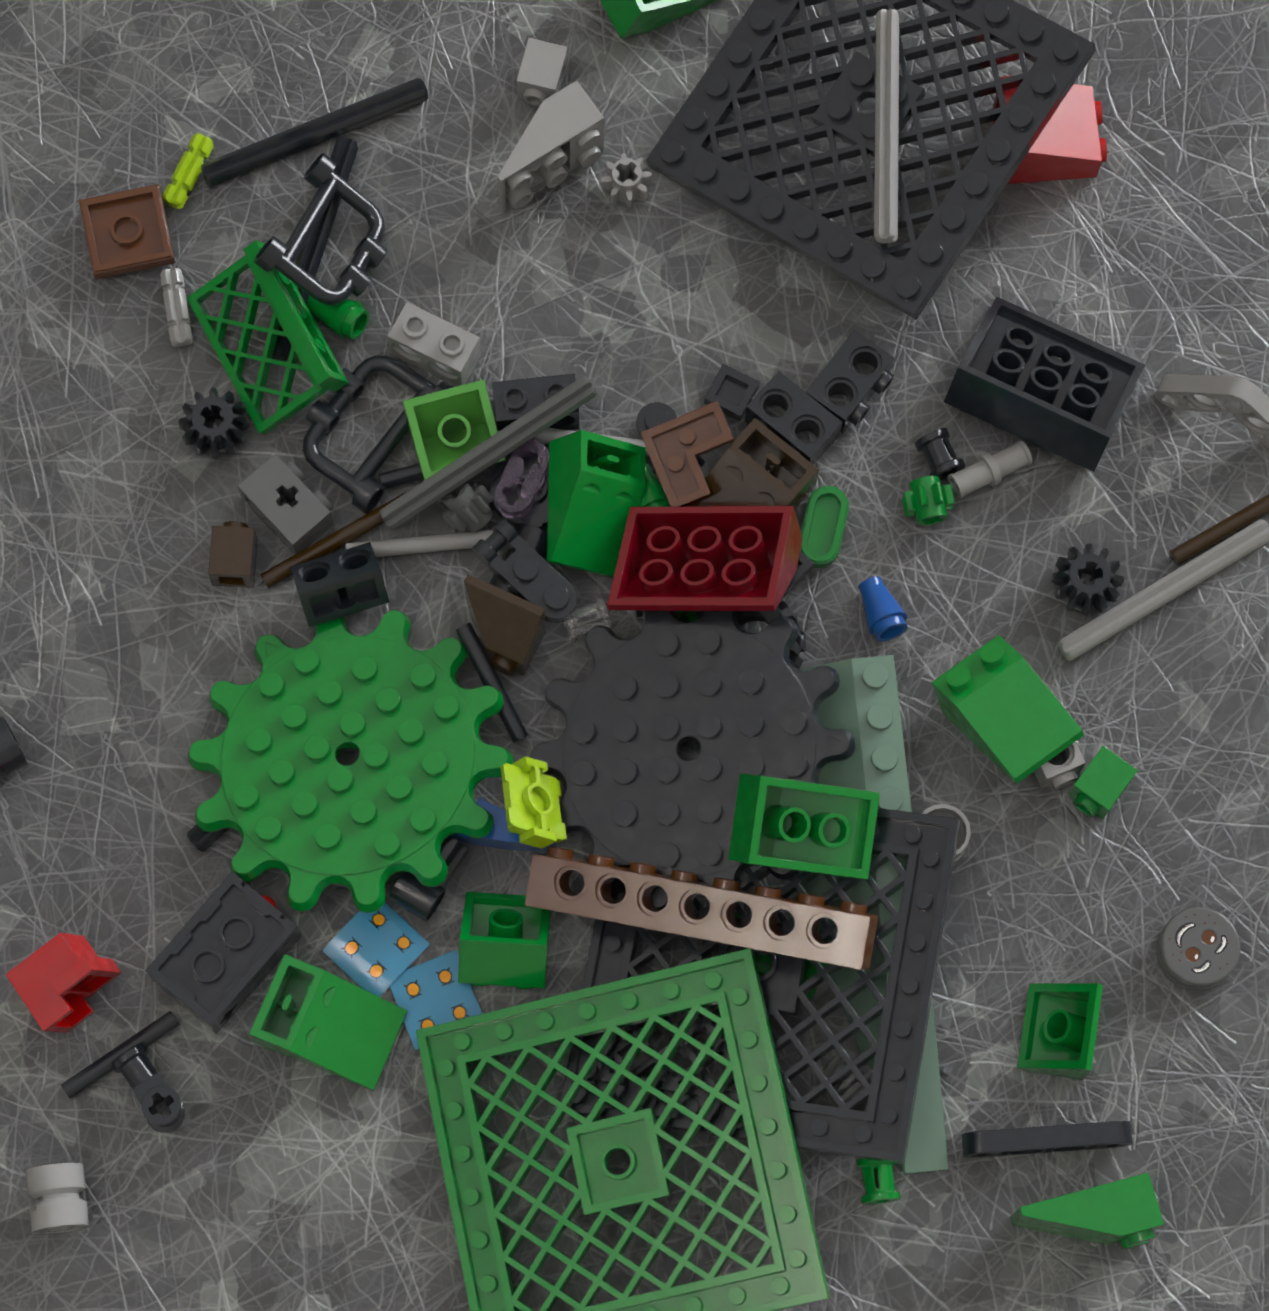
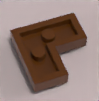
[640,401,734,507]

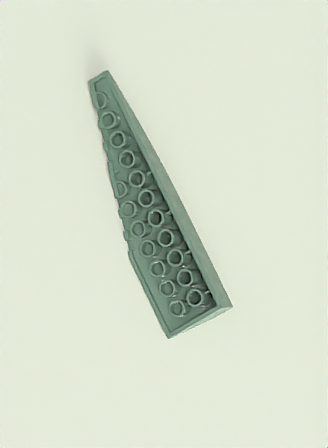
[795,655,949,1175]

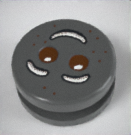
[1156,907,1240,991]

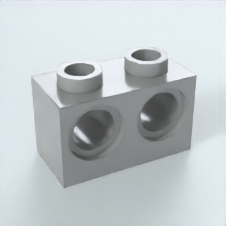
[387,302,482,386]

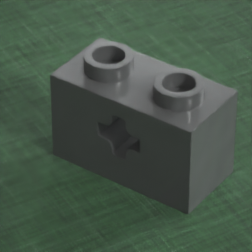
[237,454,333,555]

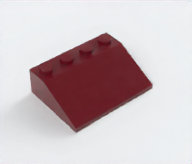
[607,506,803,611]

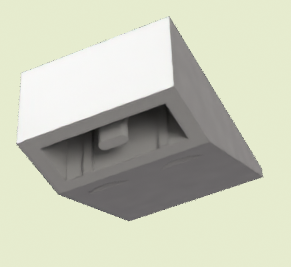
[498,80,604,213]

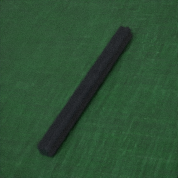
[201,78,428,186]
[272,137,358,361]

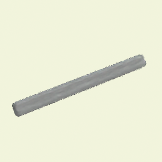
[874,9,899,243]
[1058,519,1269,661]

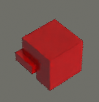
[5,933,122,1033]

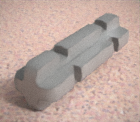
[160,268,193,348]

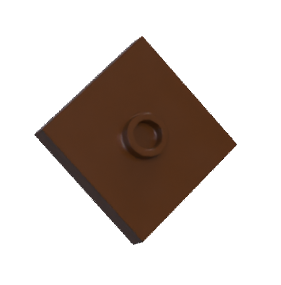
[79,184,176,280]

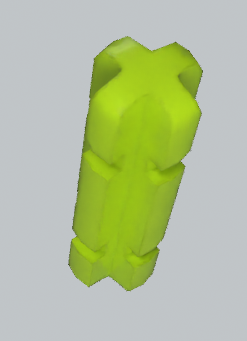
[162,133,213,210]

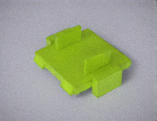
[500,756,567,849]

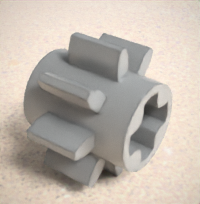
[601,153,652,208]

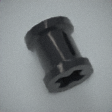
[915,428,966,481]

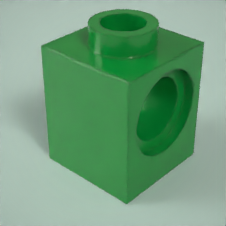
[1068,746,1138,820]

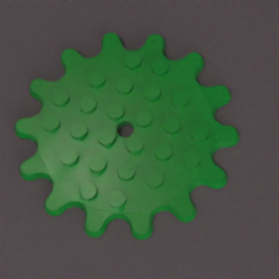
[188,610,514,913]

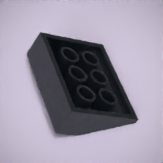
[944,297,1145,472]

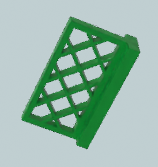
[187,240,349,435]

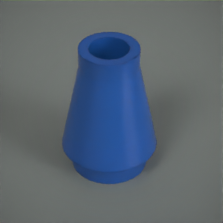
[858,576,908,642]

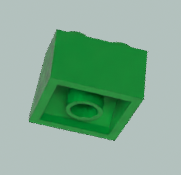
[458,892,551,989]

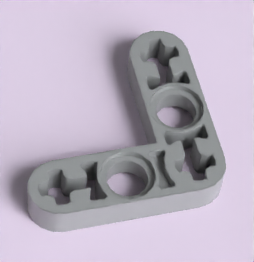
[1155,374,1269,449]

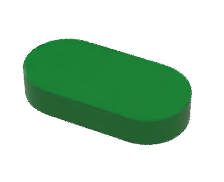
[800,486,849,568]

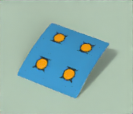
[323,902,430,997]
[390,950,482,1050]

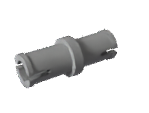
[947,441,1033,499]

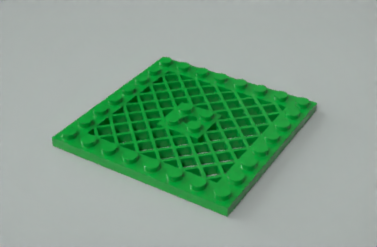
[416,948,830,1311]

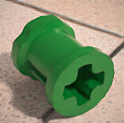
[856,1158,901,1205]

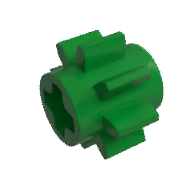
[902,476,955,526]

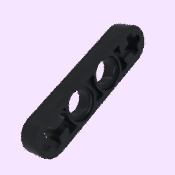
[961,1121,1133,1158]

